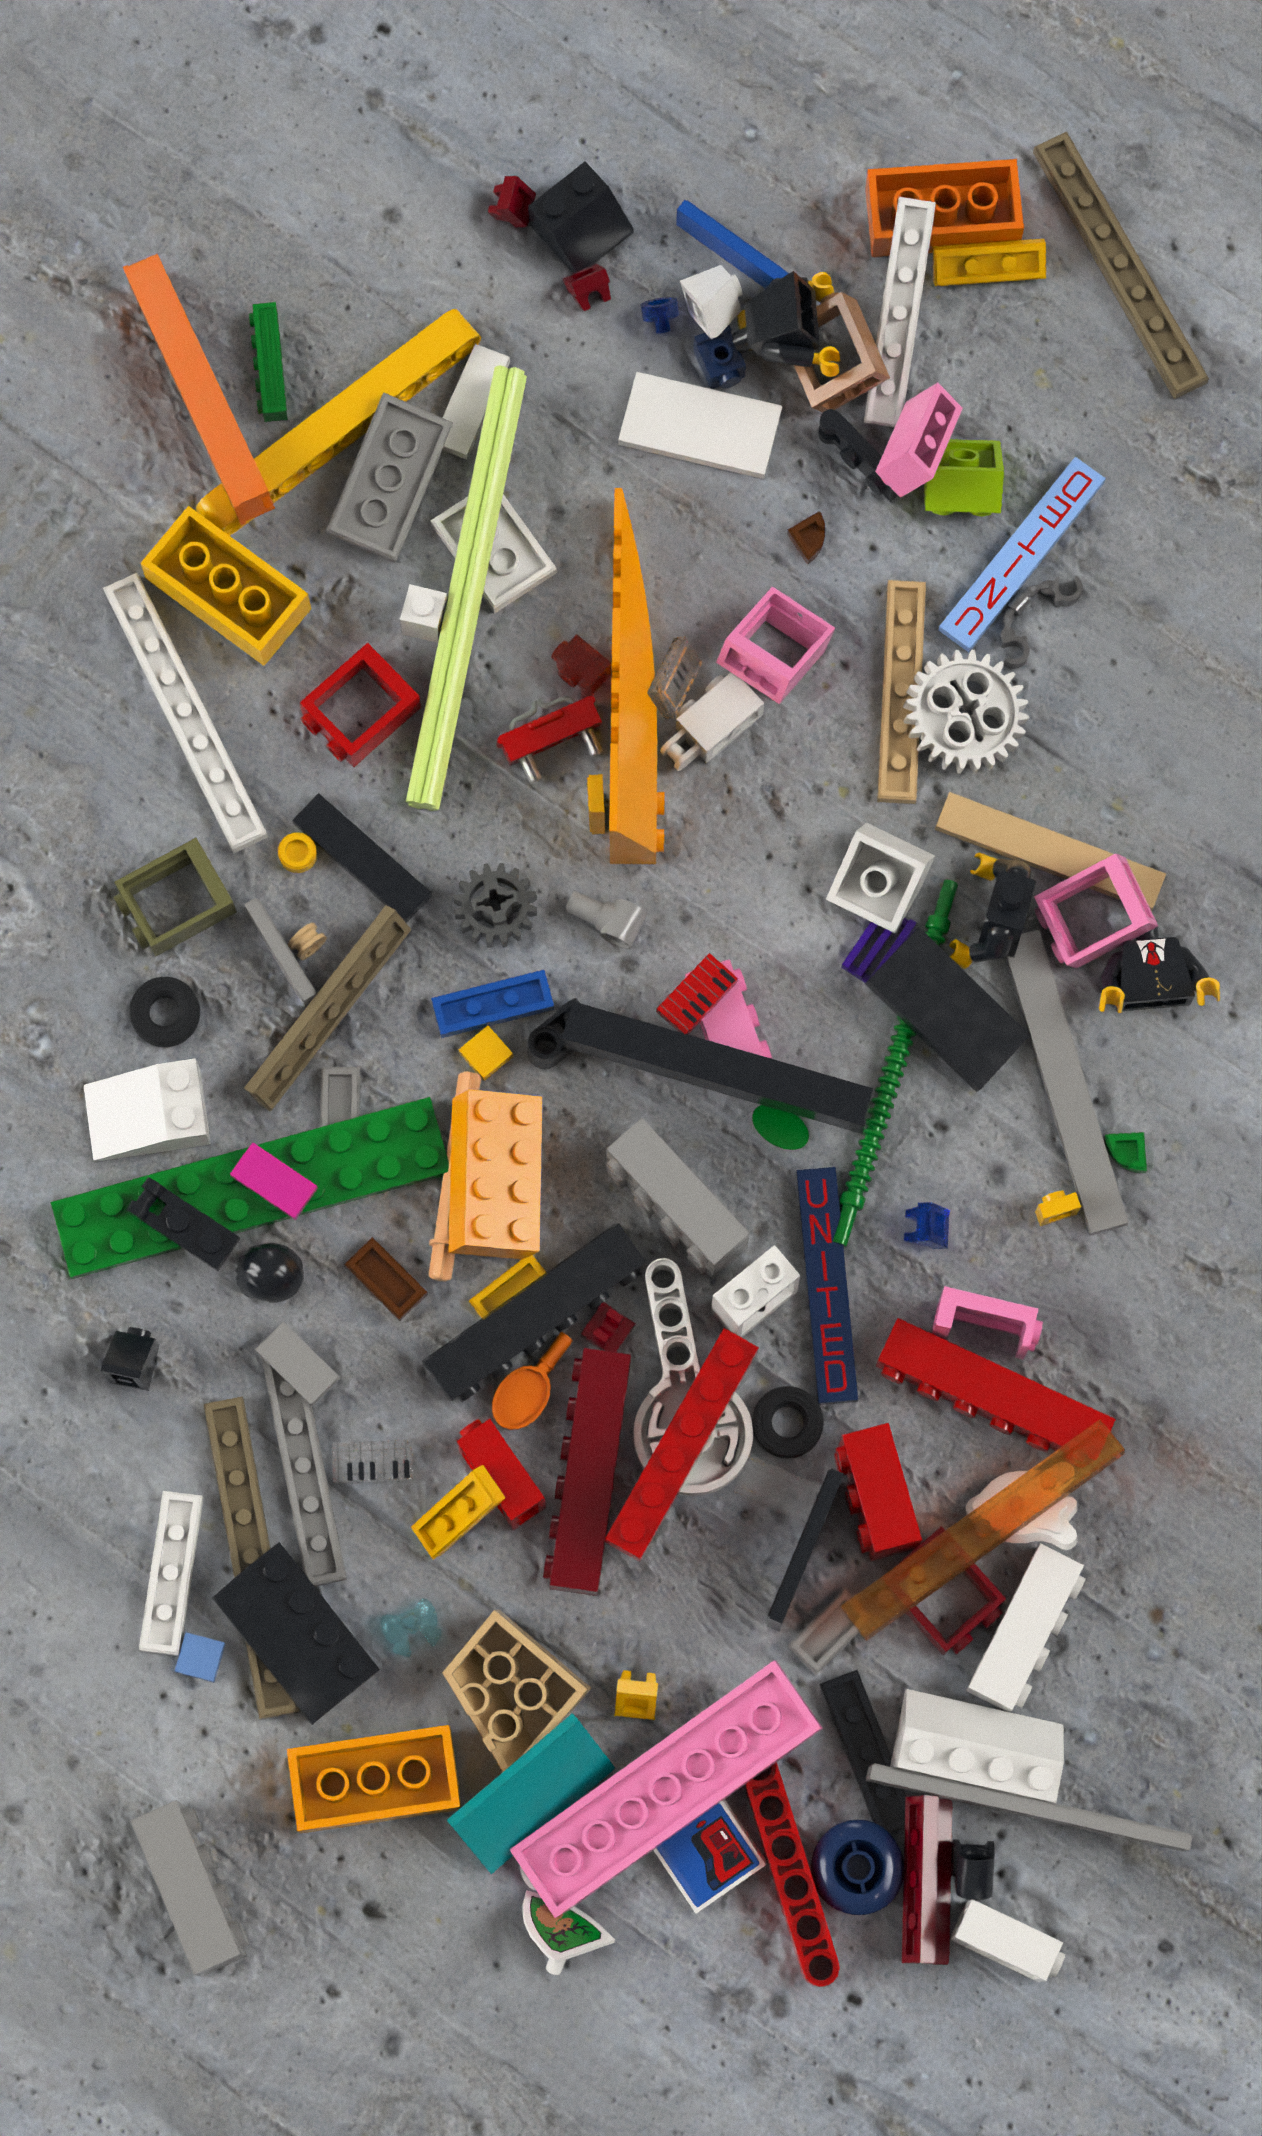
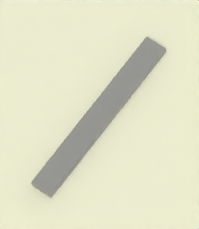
[1005,929,1129,1236]
[866,1764,1192,1852]

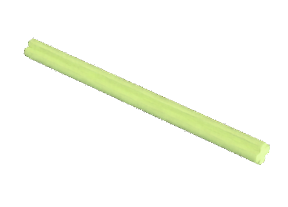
[406,365,527,811]

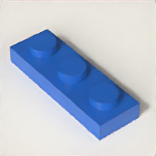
[431,970,554,1038]

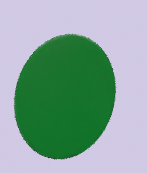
[752,1105,809,1150]

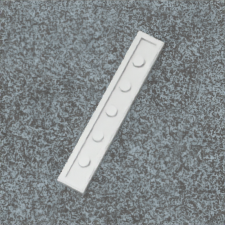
[863,197,936,428]

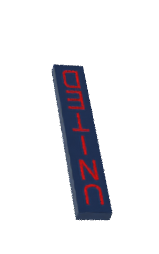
[796,1167,858,1405]

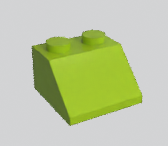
[924,439,1004,517]

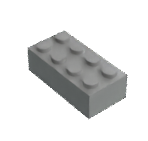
[606,1118,750,1279]
[130,1800,250,1976]

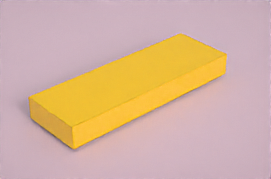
[933,238,1046,286]
[411,1465,505,1560]

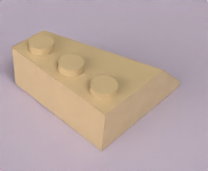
[442,1610,591,1772]

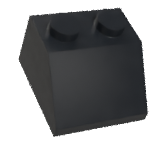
[528,161,634,273]

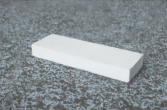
[442,344,510,460]

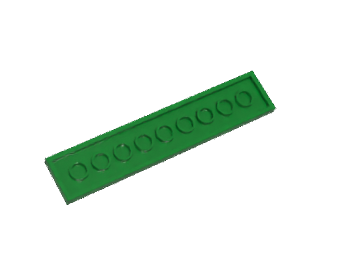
[50,1097,449,1279]

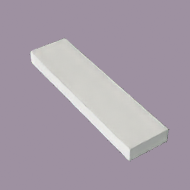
[139,1491,204,1656]

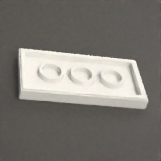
[618,372,782,479]

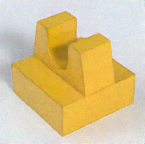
[614,1670,658,1720]

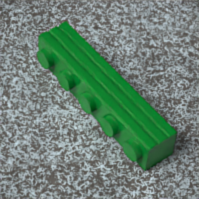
[249,302,288,422]

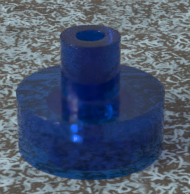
[640,297,680,334]

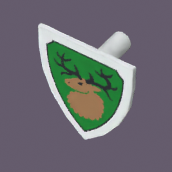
[522,1890,615,1975]

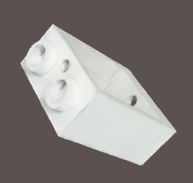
[711,1245,800,1337]
[950,1899,1066,1982]

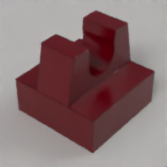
[488,176,536,228]
[563,264,611,311]
[581,1302,636,1352]

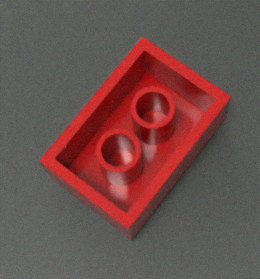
[834,1423,922,1561]

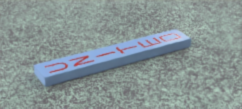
[938,457,1106,653]

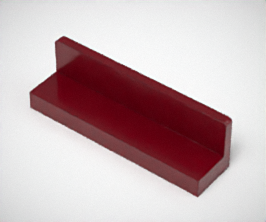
[902,1795,953,1965]

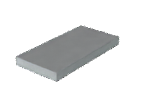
[325,392,453,563]

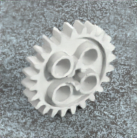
[903,650,1029,774]

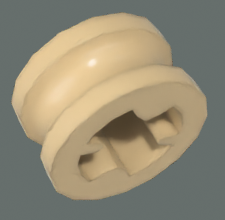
[288,923,327,960]

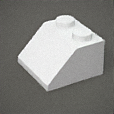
[826,822,935,933]

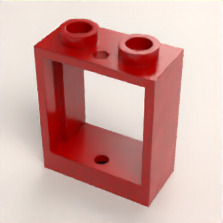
[299,643,421,767]
[456,1418,546,1531]

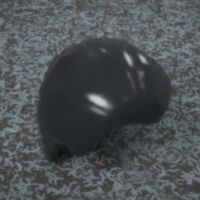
[235,1243,304,1303]

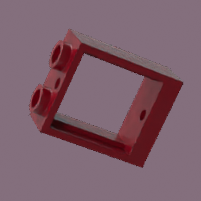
[879,1526,1006,1656]

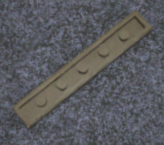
[244,905,411,1112]

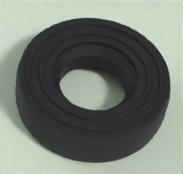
[129,977,200,1047]
[752,1386,824,1459]

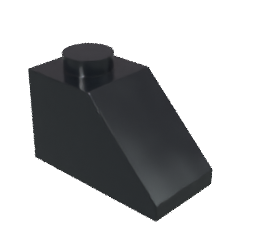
[100,1327,159,1391]

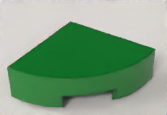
[1103,1132,1147,1173]

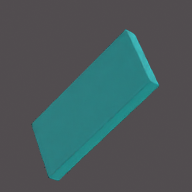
[447,1713,615,1874]

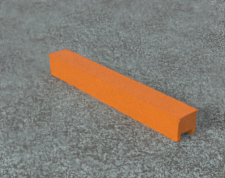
[122,254,275,525]

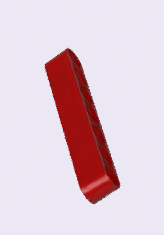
[744,1762,840,1987]

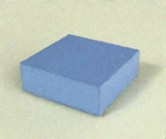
[175,1632,225,1683]

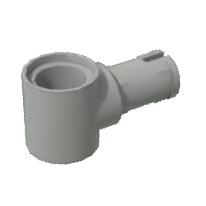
[566,891,647,949]

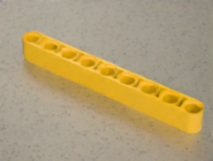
[196,309,481,536]

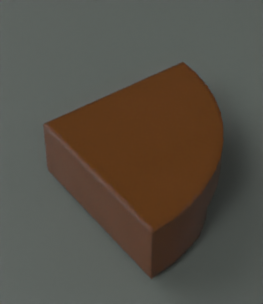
[787,511,825,565]

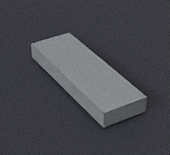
[244,898,316,1009]

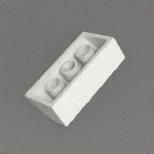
[890,1689,1064,1803]

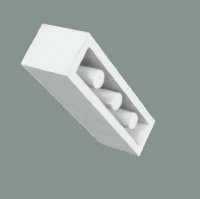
[966,1543,1086,1712]

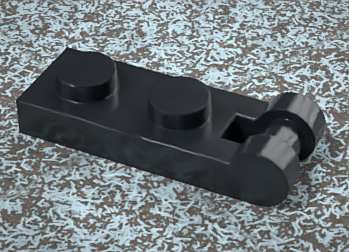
[818,409,898,502]
[126,1177,240,1271]

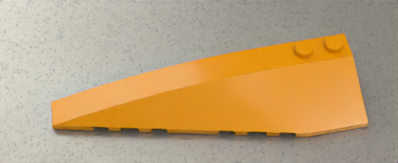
[609,488,665,864]

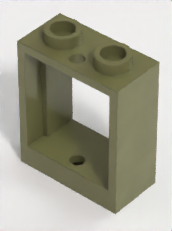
[113,837,237,957]

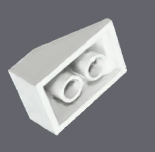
[84,1058,211,1162]

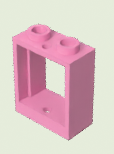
[716,587,835,704]
[1034,853,1158,969]

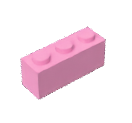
[875,382,963,498]
[685,959,772,1059]

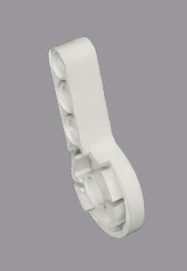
[633,1258,753,1496]

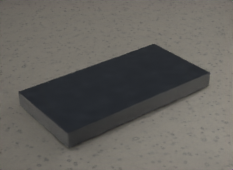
[865,927,1030,1092]
[765,1468,844,1632]

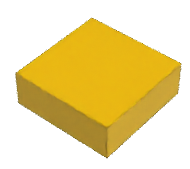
[458,1025,514,1081]

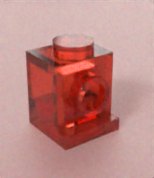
[551,634,611,699]

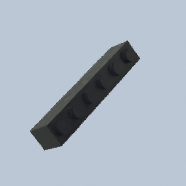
[422,1223,646,1402]

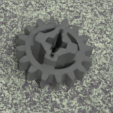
[453,863,537,948]

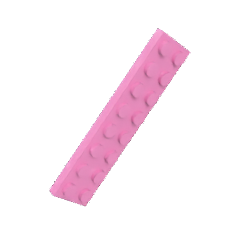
[510,1660,823,1918]

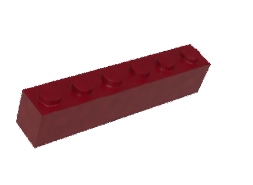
[543,1348,631,1596]

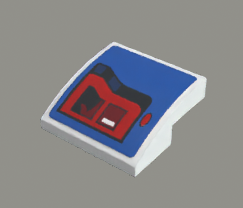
[654,1799,768,1914]

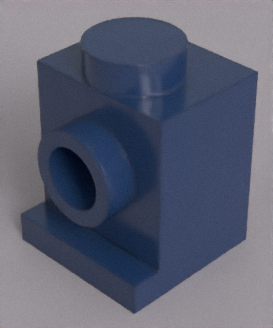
[694,325,746,389]

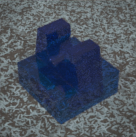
[904,1202,950,1249]

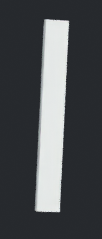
[103,572,268,854]

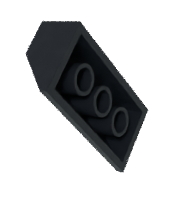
[212,1542,380,1725]

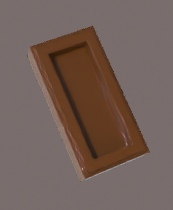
[344,1237,428,1321]

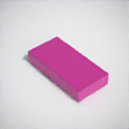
[230,1142,318,1220]

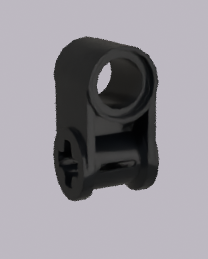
[527,998,580,1069]
[951,1839,995,1900]

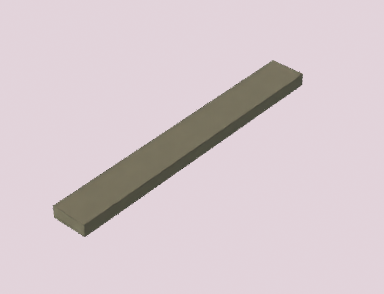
[1033,132,1209,399]
[203,1396,300,1720]

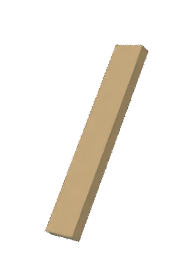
[877,580,926,804]
[935,792,1166,911]

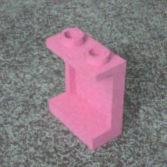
[931,1286,1043,1360]

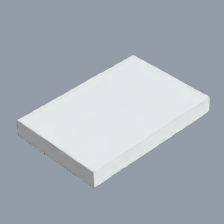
[430,494,557,614]

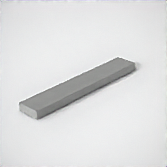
[261,1357,347,1587]

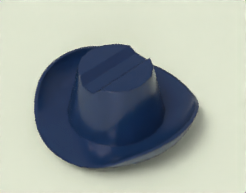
[811,1820,904,1915]

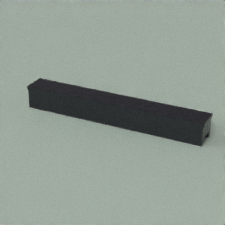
[560,1001,873,1134]

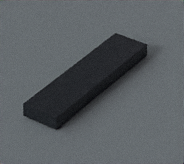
[292,793,432,923]
[819,1670,907,1833]

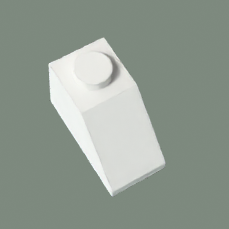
[680,265,743,339]

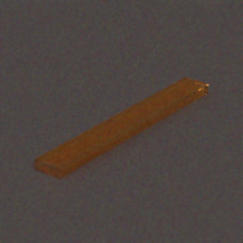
[841,1419,1125,1641]

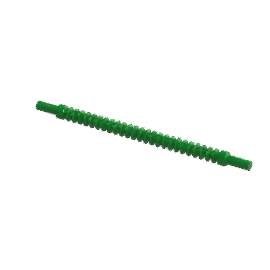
[833,879,958,1247]

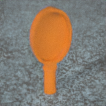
[492,1332,573,1430]

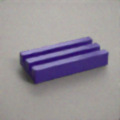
[841,918,917,983]

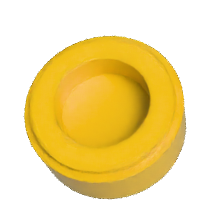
[278,832,317,873]

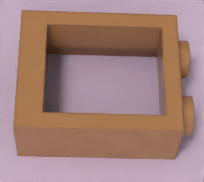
[794,292,890,412]

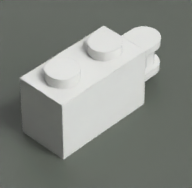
[660,673,764,771]

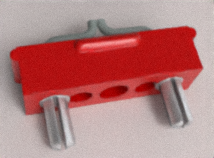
[496,696,602,783]

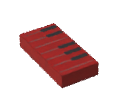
[656,953,738,1034]

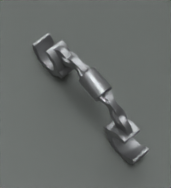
[1000,576,1083,669]

